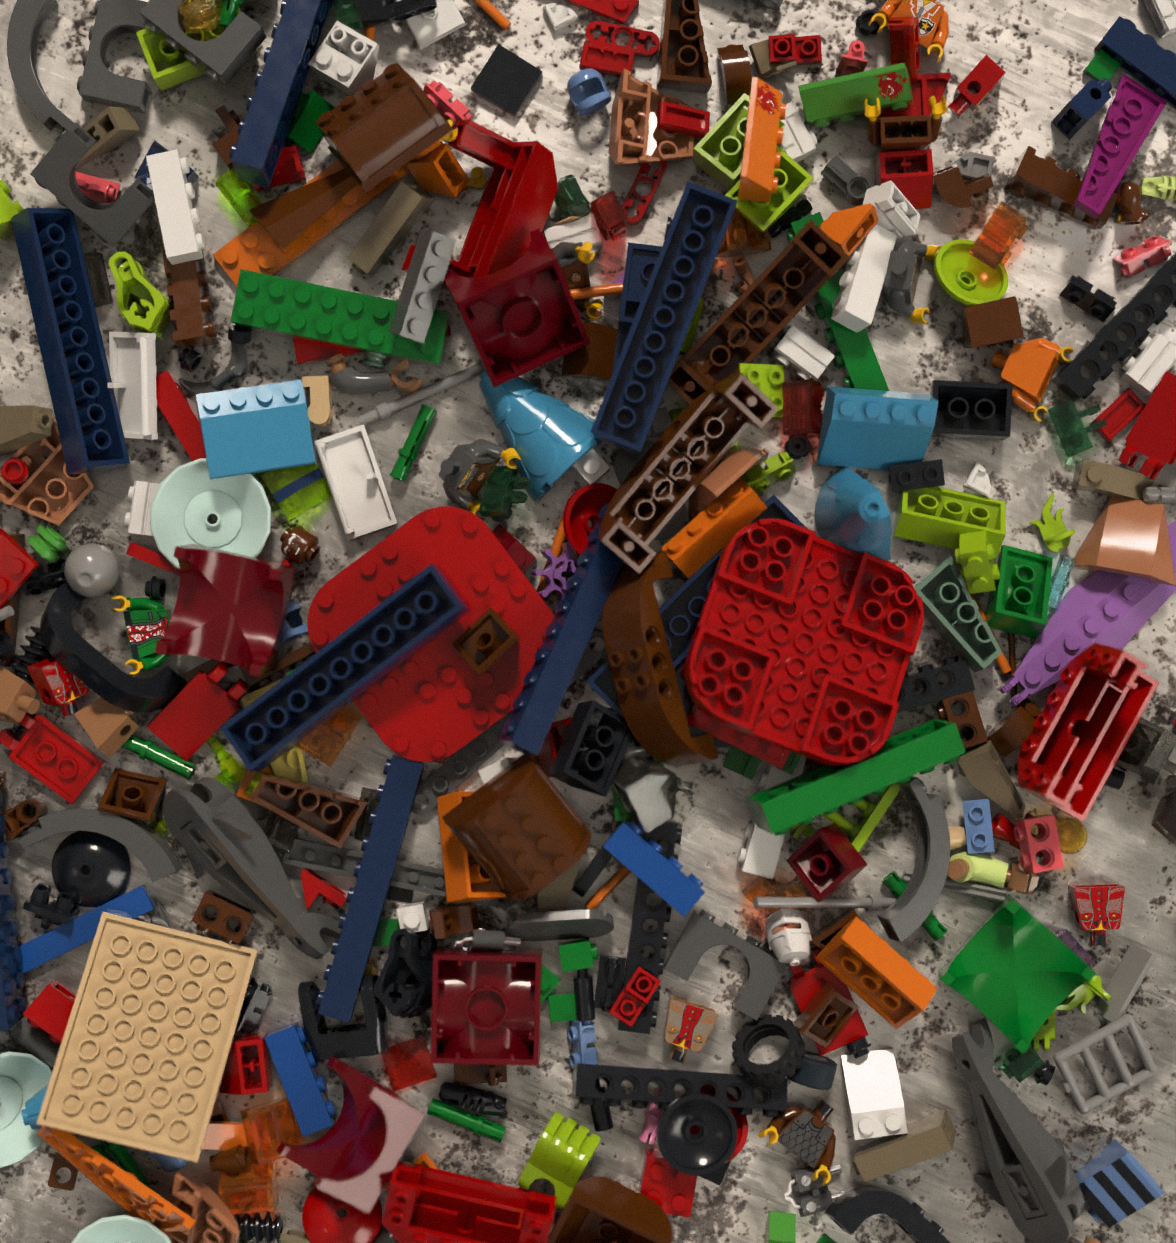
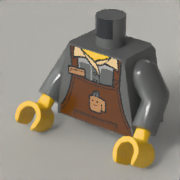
[552,241,603,320]
[884,241,942,324]
[439,439,521,517]

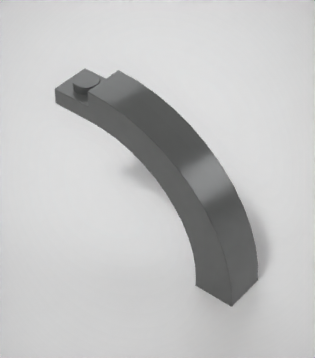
[7,0,74,134]
[878,776,950,942]
[19,806,183,882]

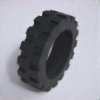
[732,1014,805,1086]

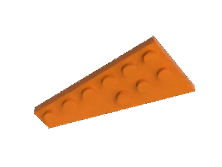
[37,1126,196,1232]

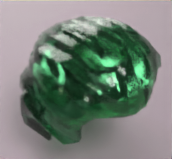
[554,174,591,217]

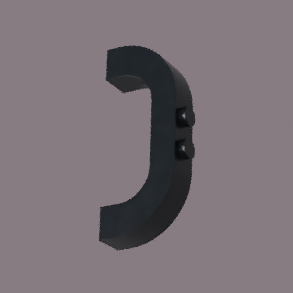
[40,582,187,712]
[824,1186,950,1243]

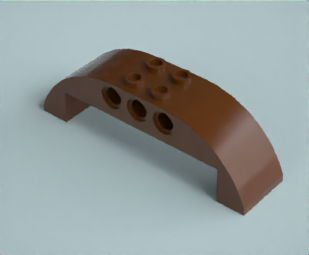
[668,219,850,405]
[599,373,779,574]
[602,551,718,767]

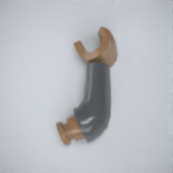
[326,354,423,395]

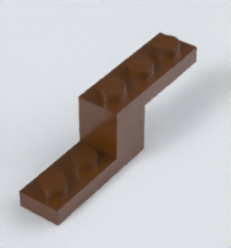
[183,642,316,689]

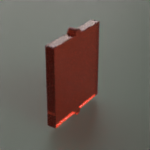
[381,1035,437,1091]

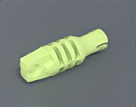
[1140,175,1176,200]

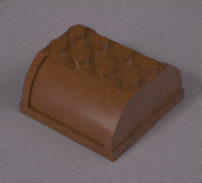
[315,63,453,193]
[442,754,592,901]
[547,1176,672,1243]

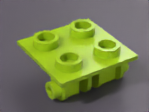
[738,363,786,419]

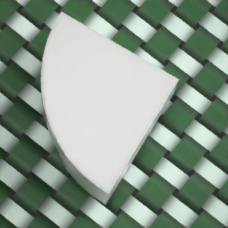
[543,3,578,31]
[963,462,991,497]

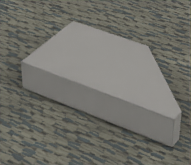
[945,152,995,180]

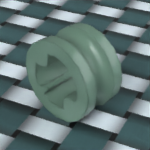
[361,351,387,370]

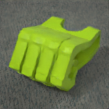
[109,251,174,339]
[517,1112,601,1210]

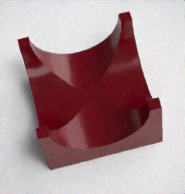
[444,228,590,387]
[154,544,296,677]
[431,946,543,1066]
[276,1056,425,1213]

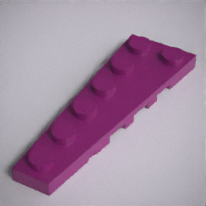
[1073,74,1167,220]

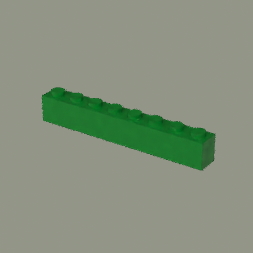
[786,212,889,391]

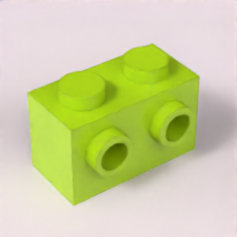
[955,530,1000,594]

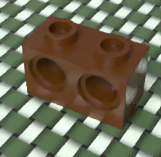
[936,691,988,748]
[191,890,257,944]

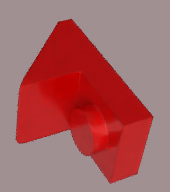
[300,868,347,910]

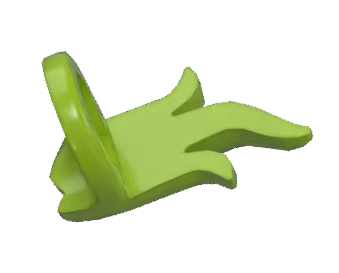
[1030,493,1076,553]
[1054,975,1112,1014]

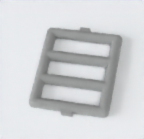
[1053,1014,1158,1114]

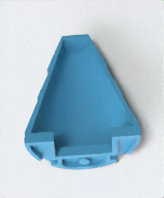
[479,370,603,503]
[815,467,892,561]

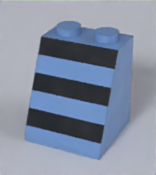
[1075,1139,1165,1228]

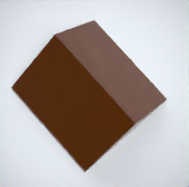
[962,296,1024,348]
[562,322,618,381]
[452,608,520,676]
[98,768,166,822]
[794,981,859,1048]

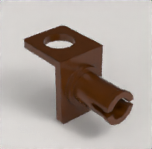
[47,1132,79,1191]

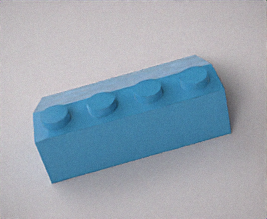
[196,380,315,480]
[816,386,938,470]

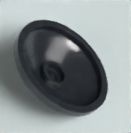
[52,831,131,907]
[657,1093,738,1175]

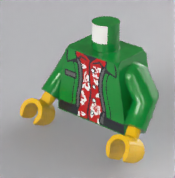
[111,596,172,676]

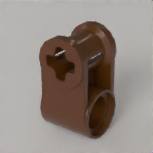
[1,798,48,842]

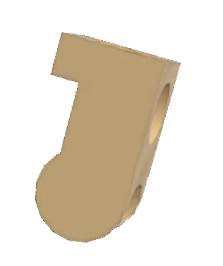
[302,375,333,427]

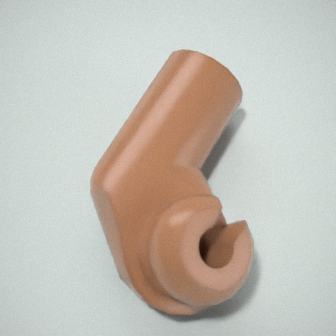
[733,255,754,294]

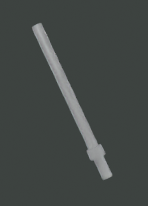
[358,362,485,425]
[753,895,897,911]

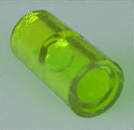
[215,169,263,226]

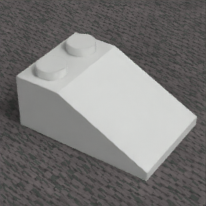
[840,1048,908,1140]

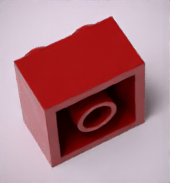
[638,1148,698,1218]

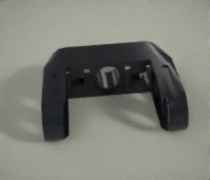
[357,0,437,28]
[298,974,388,1060]

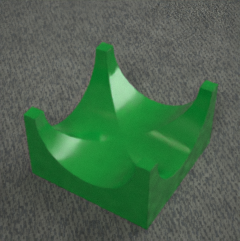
[939,895,1096,1054]

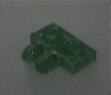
[1048,399,1107,457]
[479,466,531,517]

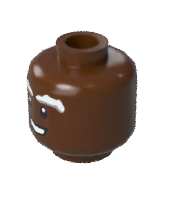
[280,525,321,564]

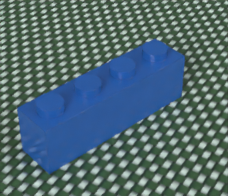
[603,821,705,917]
[264,1021,338,1137]

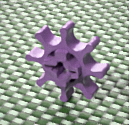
[531,542,578,604]

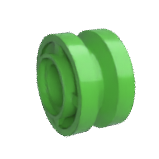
[27,524,70,564]

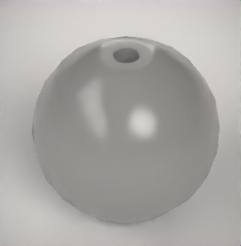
[64,543,120,598]

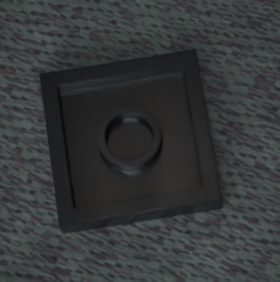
[471,44,543,117]

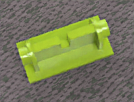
[741,452,796,494]

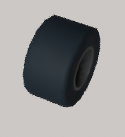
[787,1051,837,1090]

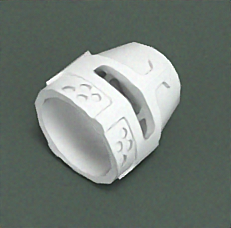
[765,908,812,966]

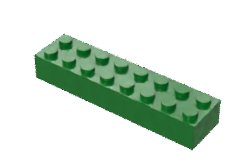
[230,269,451,366]
[746,718,966,836]

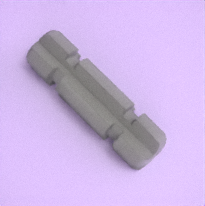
[1142,487,1176,503]

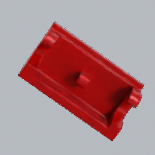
[888,17,921,78]
[252,145,306,192]

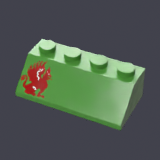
[798,63,913,128]

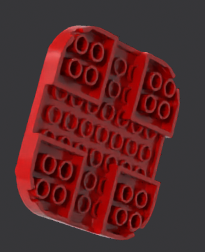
[307,506,555,762]
[684,518,924,766]

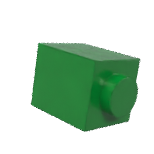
[558,938,598,972]

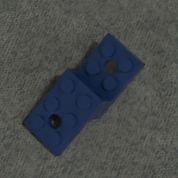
[612,242,662,375]

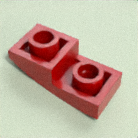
[769,34,822,65]
[608,966,661,1027]

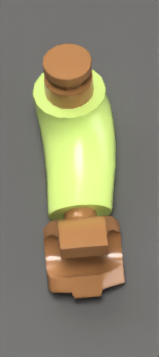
[947,851,1039,895]

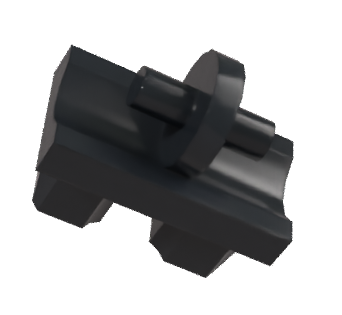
[23,883,79,930]

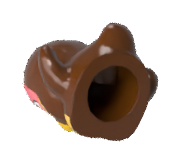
[1115,182,1150,225]

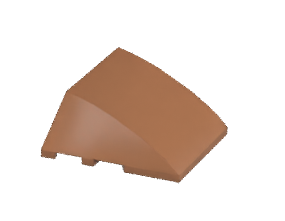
[608,68,694,165]
[0,417,94,526]
[688,445,769,520]
[1069,495,1176,586]
[165,1172,240,1243]

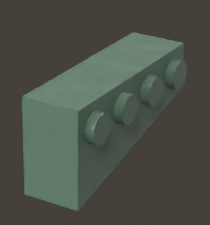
[913,556,1002,672]

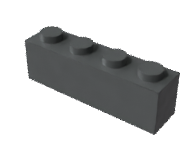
[388,230,456,344]

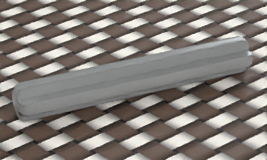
[902,869,1006,903]

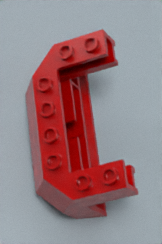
[402,120,558,291]
[1018,643,1160,822]
[382,1160,557,1243]

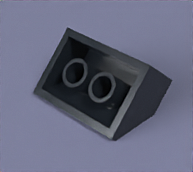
[930,380,1013,441]
[549,700,632,796]

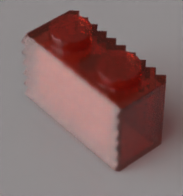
[591,191,628,241]
[782,380,824,436]

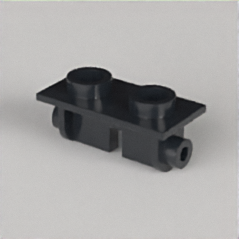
[1059,275,1117,322]
[888,459,945,492]
[20,559,66,596]
[594,955,626,1012]
[235,977,272,1036]

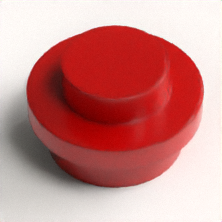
[2,458,29,485]

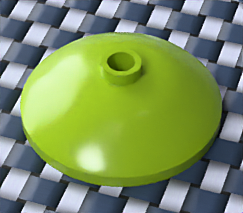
[934,239,1008,306]

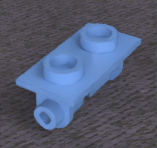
[962,799,995,854]
[567,1020,598,1069]

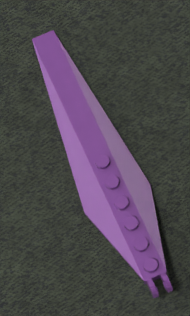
[999,521,1176,707]

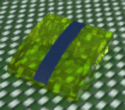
[261,462,333,522]

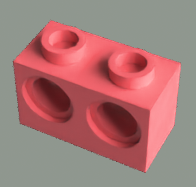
[1014,815,1064,873]

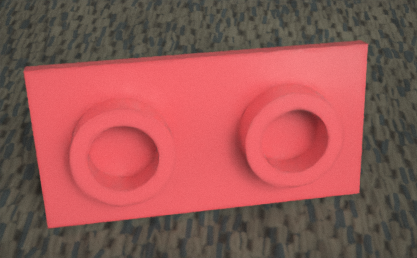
[835,40,868,76]
[423,80,473,130]
[76,172,121,203]
[1113,236,1171,277]

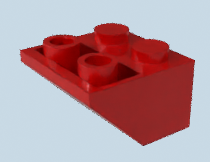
[875,149,934,209]
[23,980,76,1045]
[219,1033,273,1095]

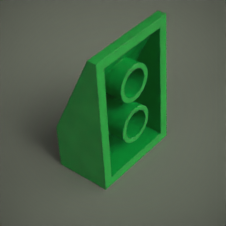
[985,545,1053,639]

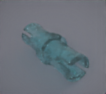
[1048,554,1076,609]

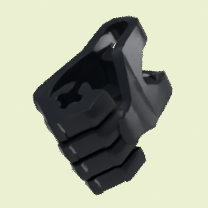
[373,929,437,1018]

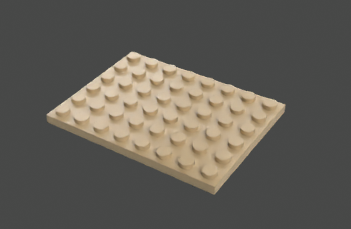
[36,912,258,1163]

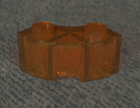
[969,201,1028,270]
[741,876,814,913]

